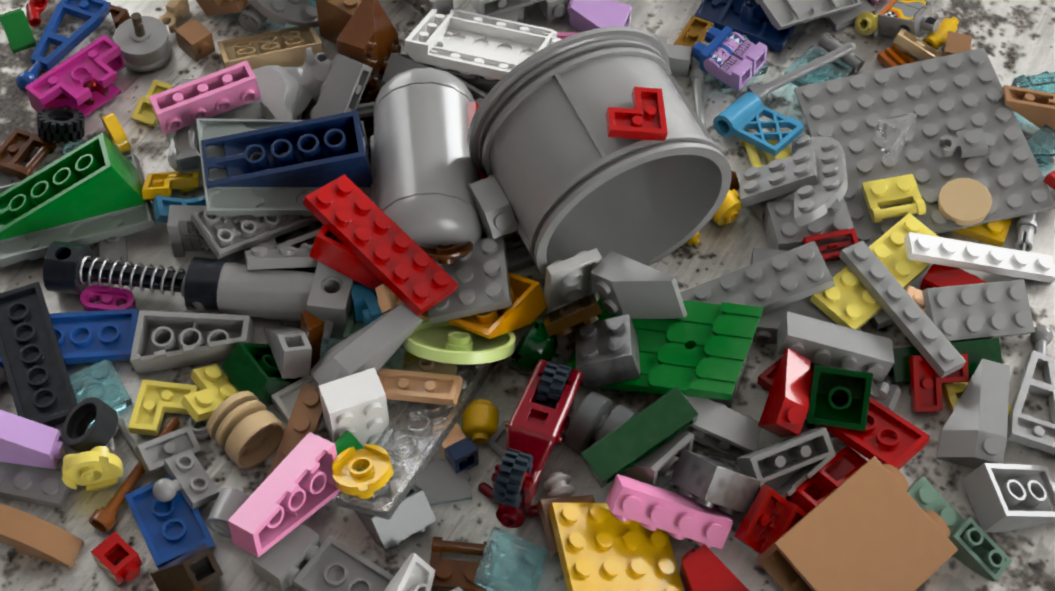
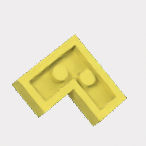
[181,363,239,422]
[128,379,199,436]

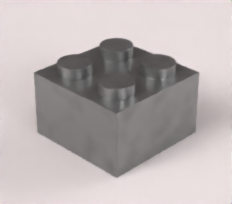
[575,314,641,389]
[670,449,761,515]

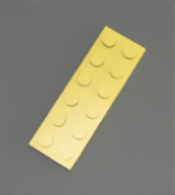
[810,213,939,330]

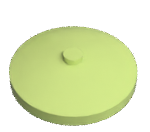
[403,320,516,365]

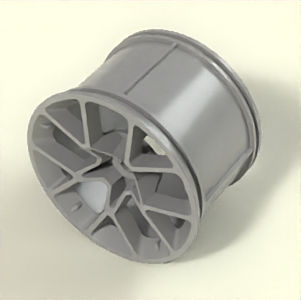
[467,26,732,278]

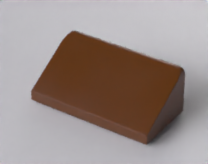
[300,309,324,372]

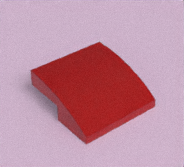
[734,485,807,555]

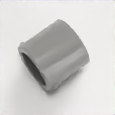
[206,488,250,538]

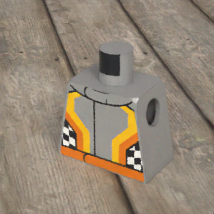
[878,0,940,37]

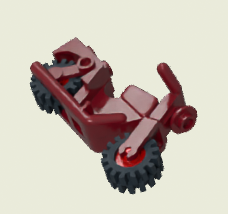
[478,359,584,528]

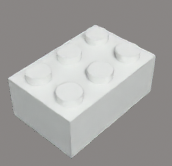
[318,367,391,448]

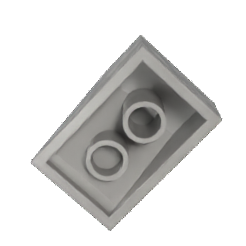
[590,251,687,319]
[962,463,1055,533]

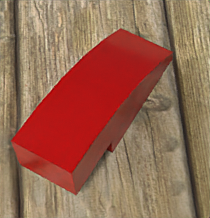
[789,445,868,513]

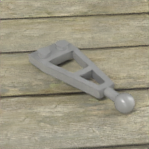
[1007,325,1055,455]

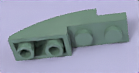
[907,476,1012,582]

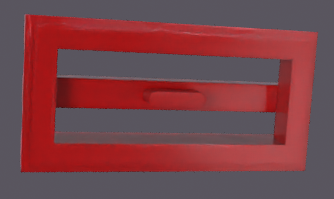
[802,228,859,262]

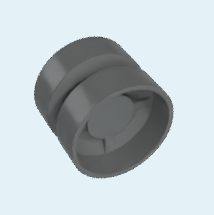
[566,391,638,453]

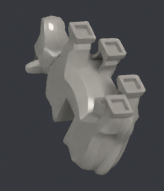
[165,47,332,175]

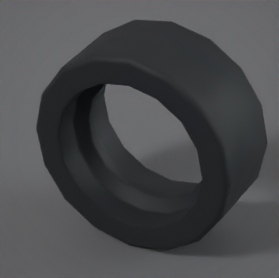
[61,397,118,453]

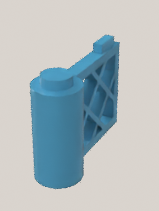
[713,92,804,156]

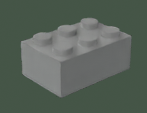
[763,197,854,254]

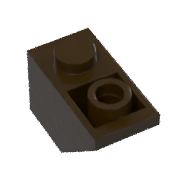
[150,543,223,591]

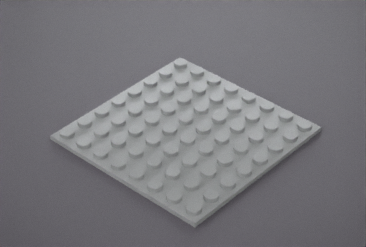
[794,48,1055,245]

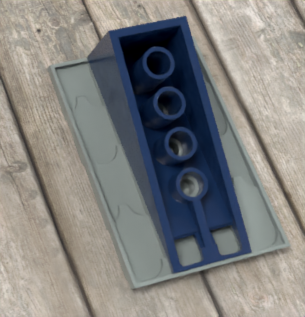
[196,110,373,217]

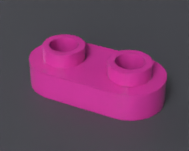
[80,285,136,311]

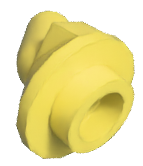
[855,12,880,36]

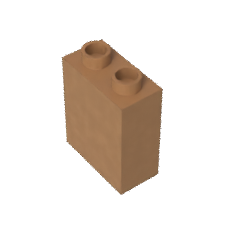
[756,456,958,591]

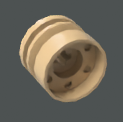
[206,391,285,469]

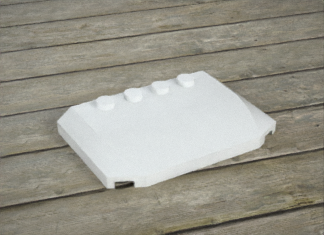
[404,9,562,80]

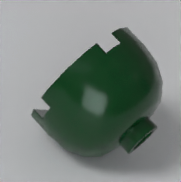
[507,318,559,375]

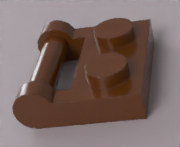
[0,128,57,181]
[430,536,493,591]

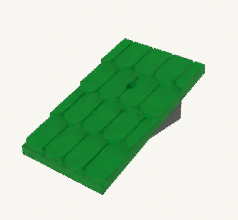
[567,297,764,409]

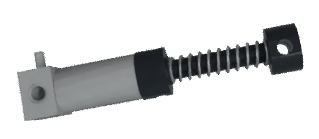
[43,241,355,344]

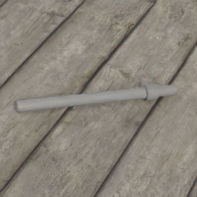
[689,57,706,127]

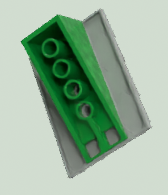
[0,133,157,268]

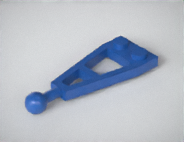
[16,0,111,91]

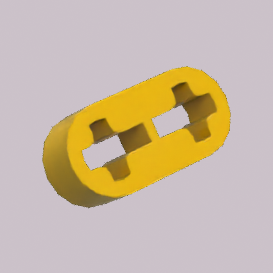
[101,112,131,153]

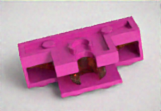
[25,34,125,117]

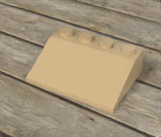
[217,25,324,70]

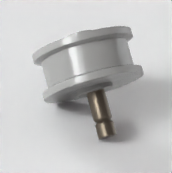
[114,12,172,72]

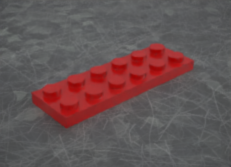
[302,174,459,316]
[757,357,930,470]

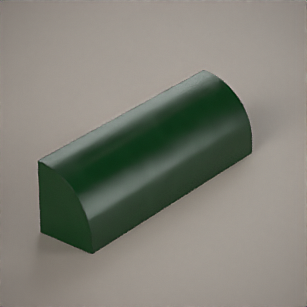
[888,338,1002,382]
[581,386,699,488]

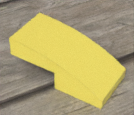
[131,80,174,127]

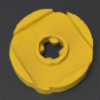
[332,444,394,499]

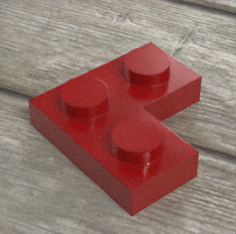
[606,87,668,141]
[909,354,969,412]

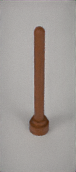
[89,417,180,533]

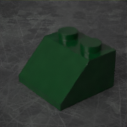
[221,342,302,406]
[807,365,873,431]

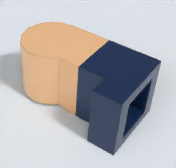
[431,418,479,474]

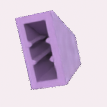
[567,0,632,32]
[0,410,66,469]

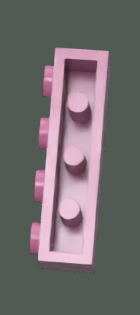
[149,61,261,135]
[606,473,733,549]

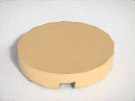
[938,178,992,226]

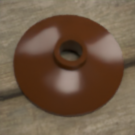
[419,241,473,265]

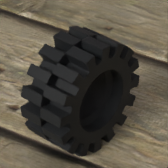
[37,106,85,144]

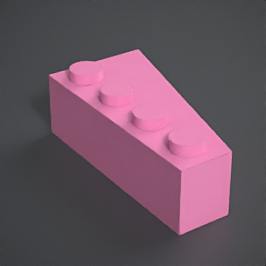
[228,432,341,557]

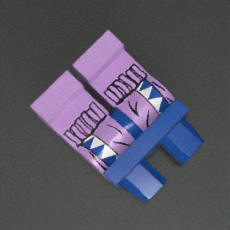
[692,26,767,92]

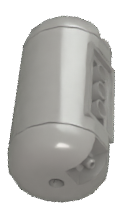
[370,68,482,249]

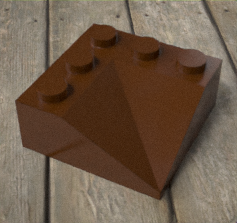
[336,0,401,98]

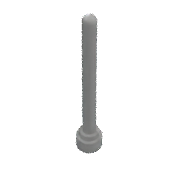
[747,42,856,102]

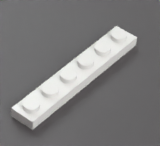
[904,232,1055,283]

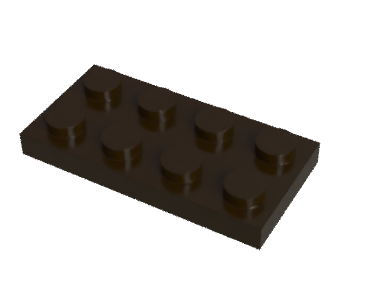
[544,293,602,338]

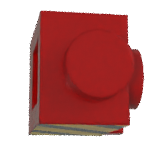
[91,532,142,585]

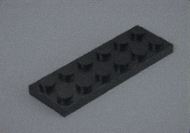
[0,281,78,427]

